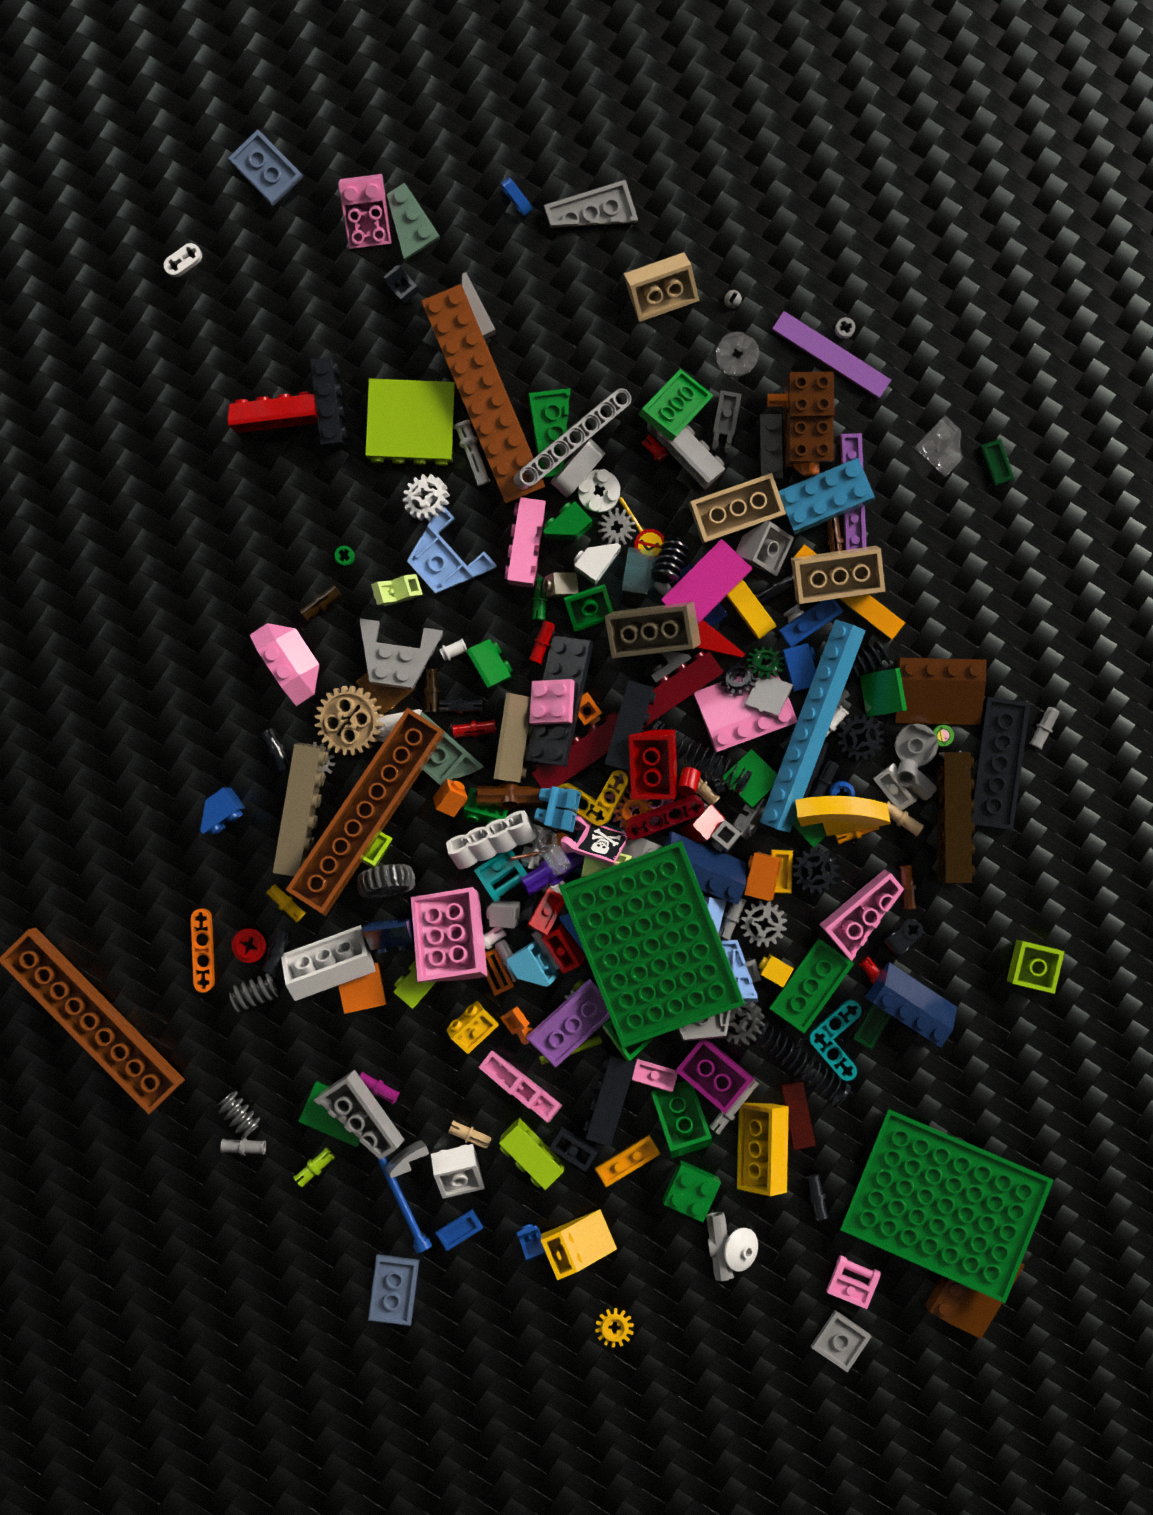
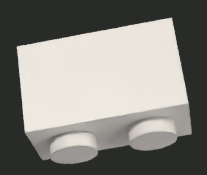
[574,543,621,585]
[431,1144,485,1199]

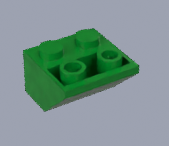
[543,501,592,541]

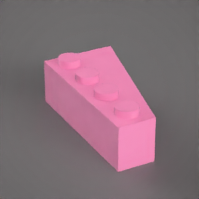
[819,869,904,961]

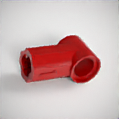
[676,767,701,800]

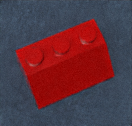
[629,730,678,799]

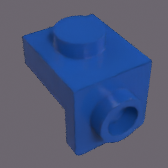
[516,1224,546,1261]

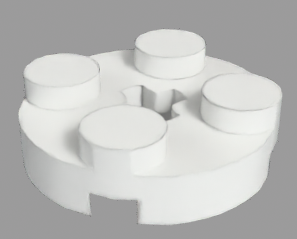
[578,469,620,513]

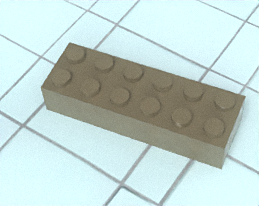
[273,743,329,876]

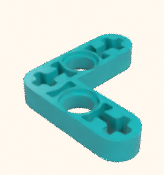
[809,1000,862,1081]

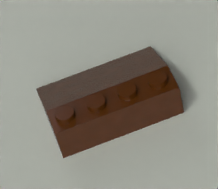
[895,658,986,725]
[925,1263,1025,1339]

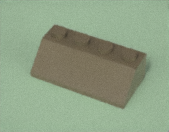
[494,693,533,783]

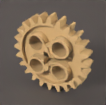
[315,686,384,755]

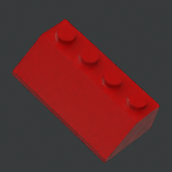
[228,391,318,433]

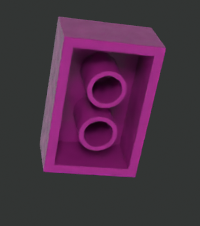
[675,1039,755,1114]

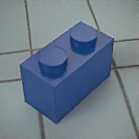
[781,643,817,692]

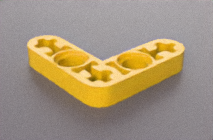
[558,769,631,826]

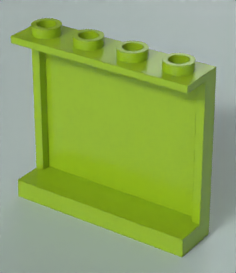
[366,379,456,466]

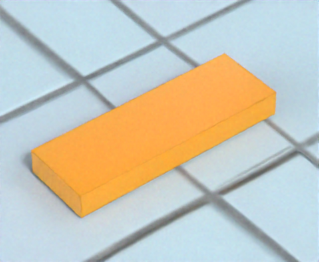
[595,1135,661,1187]

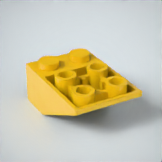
[541,1209,617,1280]

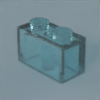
[622,547,657,595]

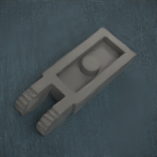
[711,390,742,453]

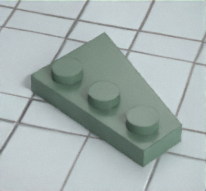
[387,183,440,261]

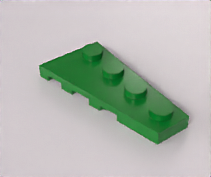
[528,388,571,479]

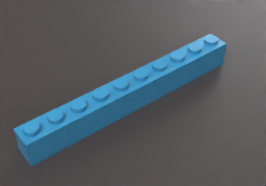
[760,619,866,832]

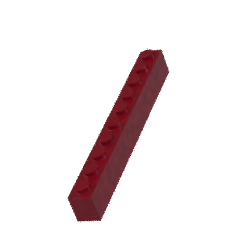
[532,651,724,789]

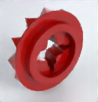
[232,928,267,963]

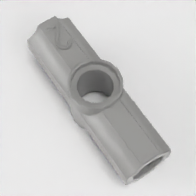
[706,1212,734,1281]

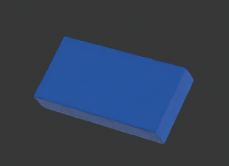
[435,1209,483,1251]

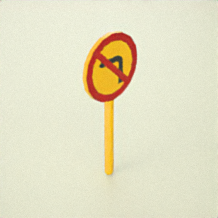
[619,497,664,561]

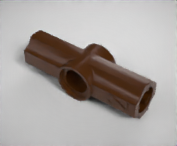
[476,782,542,810]

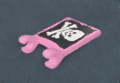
[560,814,629,865]

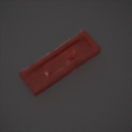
[781,1082,816,1150]

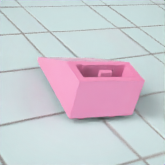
[339,174,391,249]

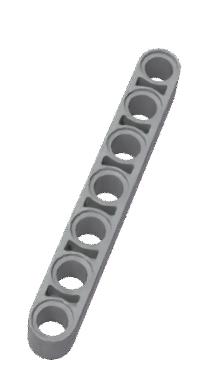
[514,389,631,489]

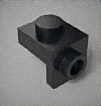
[383,264,420,304]

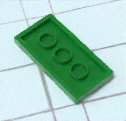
[638,369,713,442]
[769,938,854,1033]

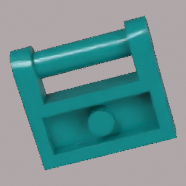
[474,849,528,903]

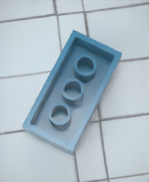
[778,458,875,535]

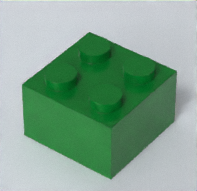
[663,1160,721,1222]

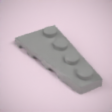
[544,180,638,228]

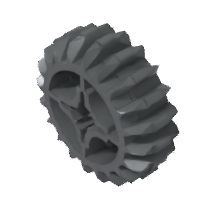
[356,863,415,899]

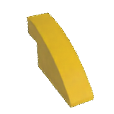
[795,796,891,836]

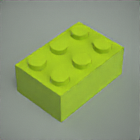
[499,1118,564,1190]

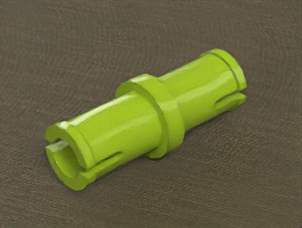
[293,1148,335,1187]

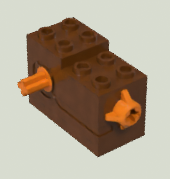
[767,372,834,476]

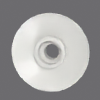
[724,1228,758,1271]

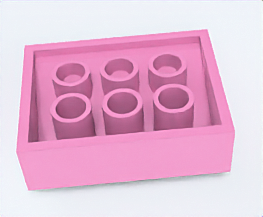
[693,665,797,752]
[411,887,487,982]

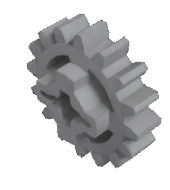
[740,900,787,947]

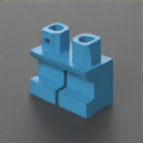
[534,786,581,833]

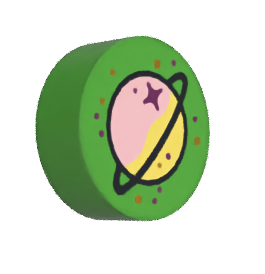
[933,725,954,746]

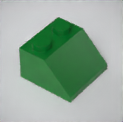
[466,639,513,690]

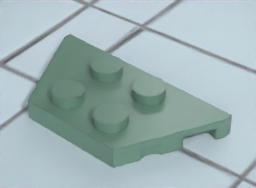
[420,712,484,785]

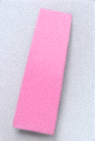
[479,1051,562,1122]

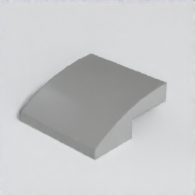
[385,1140,429,1178]

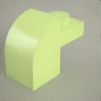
[371,574,423,606]

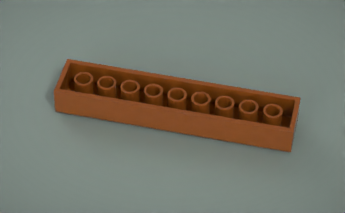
[421,284,545,504]
[286,708,445,916]
[0,928,185,1114]

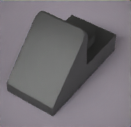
[651,651,691,684]

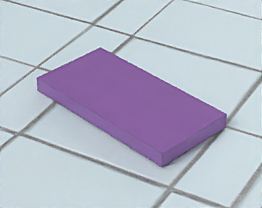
[526,979,610,1068]

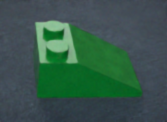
[651,1080,712,1158]

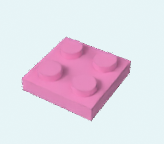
[529,679,575,725]

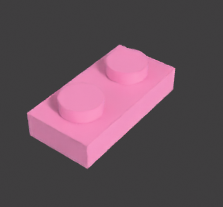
[631,1059,678,1093]

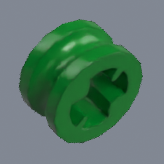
[335,546,355,566]

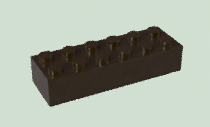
[936,752,975,883]

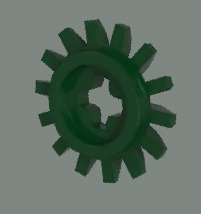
[746,647,785,679]

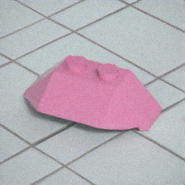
[250,623,320,706]

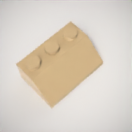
[624,252,699,322]

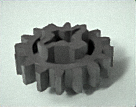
[724,1002,765,1047]

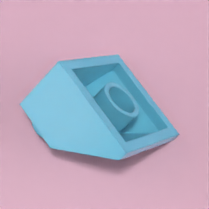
[506,940,559,987]

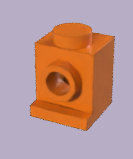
[578,692,602,727]

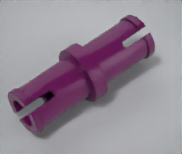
[359,1072,400,1105]

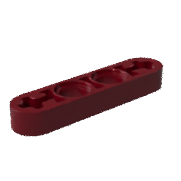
[623,795,705,840]

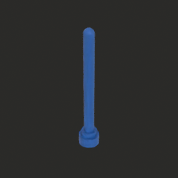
[378,1157,432,1254]

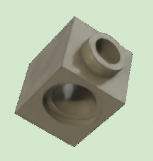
[543,573,578,598]

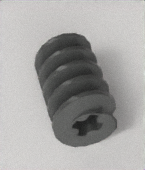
[230,973,278,1013]
[214,1091,260,1140]

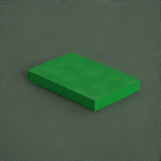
[298,1081,360,1147]

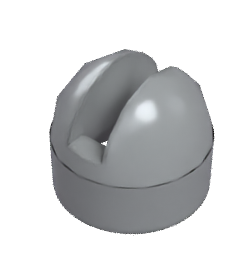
[724,290,742,309]

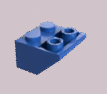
[200,788,246,835]

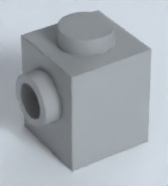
[710,820,741,853]
[486,900,520,928]

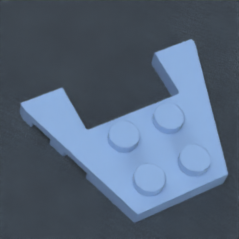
[407,506,497,594]
[721,940,758,1002]

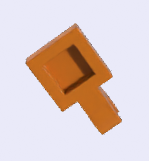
[500,1007,534,1045]

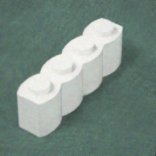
[446,811,537,869]

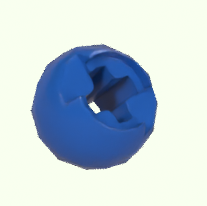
[828,781,855,797]

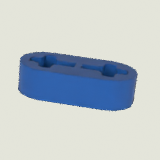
[500,177,533,216]

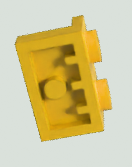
[447,1001,499,1054]

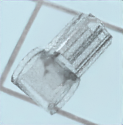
[537,830,571,875]

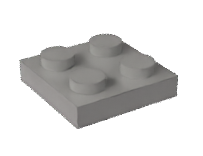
[811,1310,872,1372]

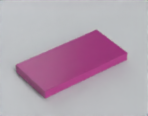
[661,539,752,624]

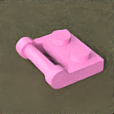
[826,1255,881,1309]

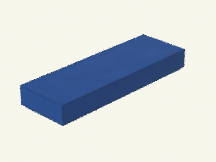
[778,599,843,648]

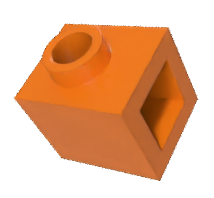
[433,778,468,817]

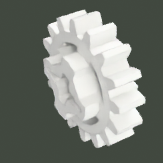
[403,474,450,521]

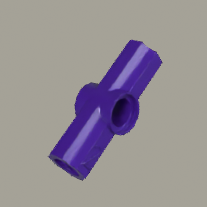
[520,852,584,895]

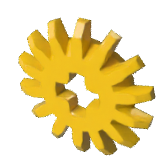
[595,1308,634,1347]

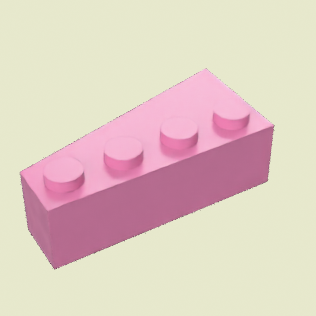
[505,497,546,588]

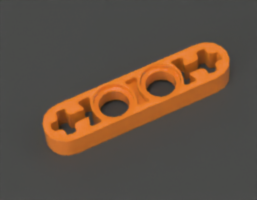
[191,908,215,993]

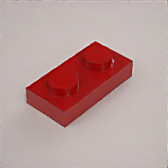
[527,887,565,936]

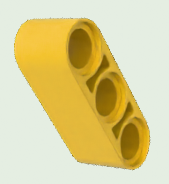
[726,580,776,639]

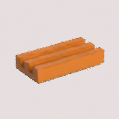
[485,948,514,996]

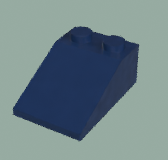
[362,917,414,953]

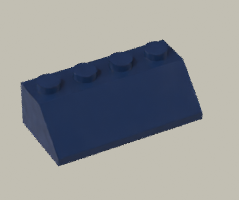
[665,831,746,905]
[865,962,957,1048]

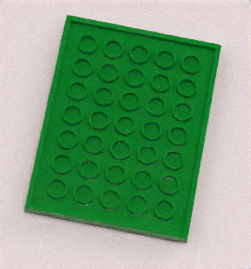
[559,840,745,1048]
[840,1109,1054,1303]

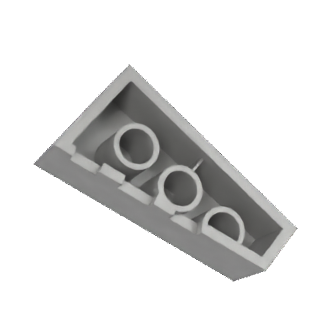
[314,1070,404,1160]

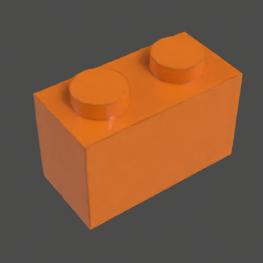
[744,852,783,901]

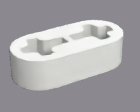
[164,243,202,277]

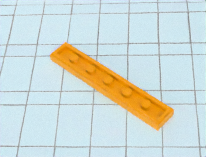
[794,544,905,640]

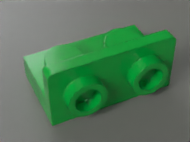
[462,787,509,825]

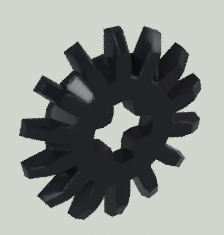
[720,662,759,695]

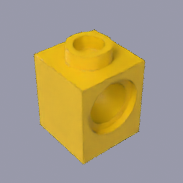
[758,954,794,987]

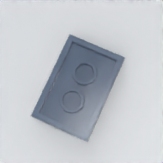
[228,130,303,206]
[368,1255,419,1326]

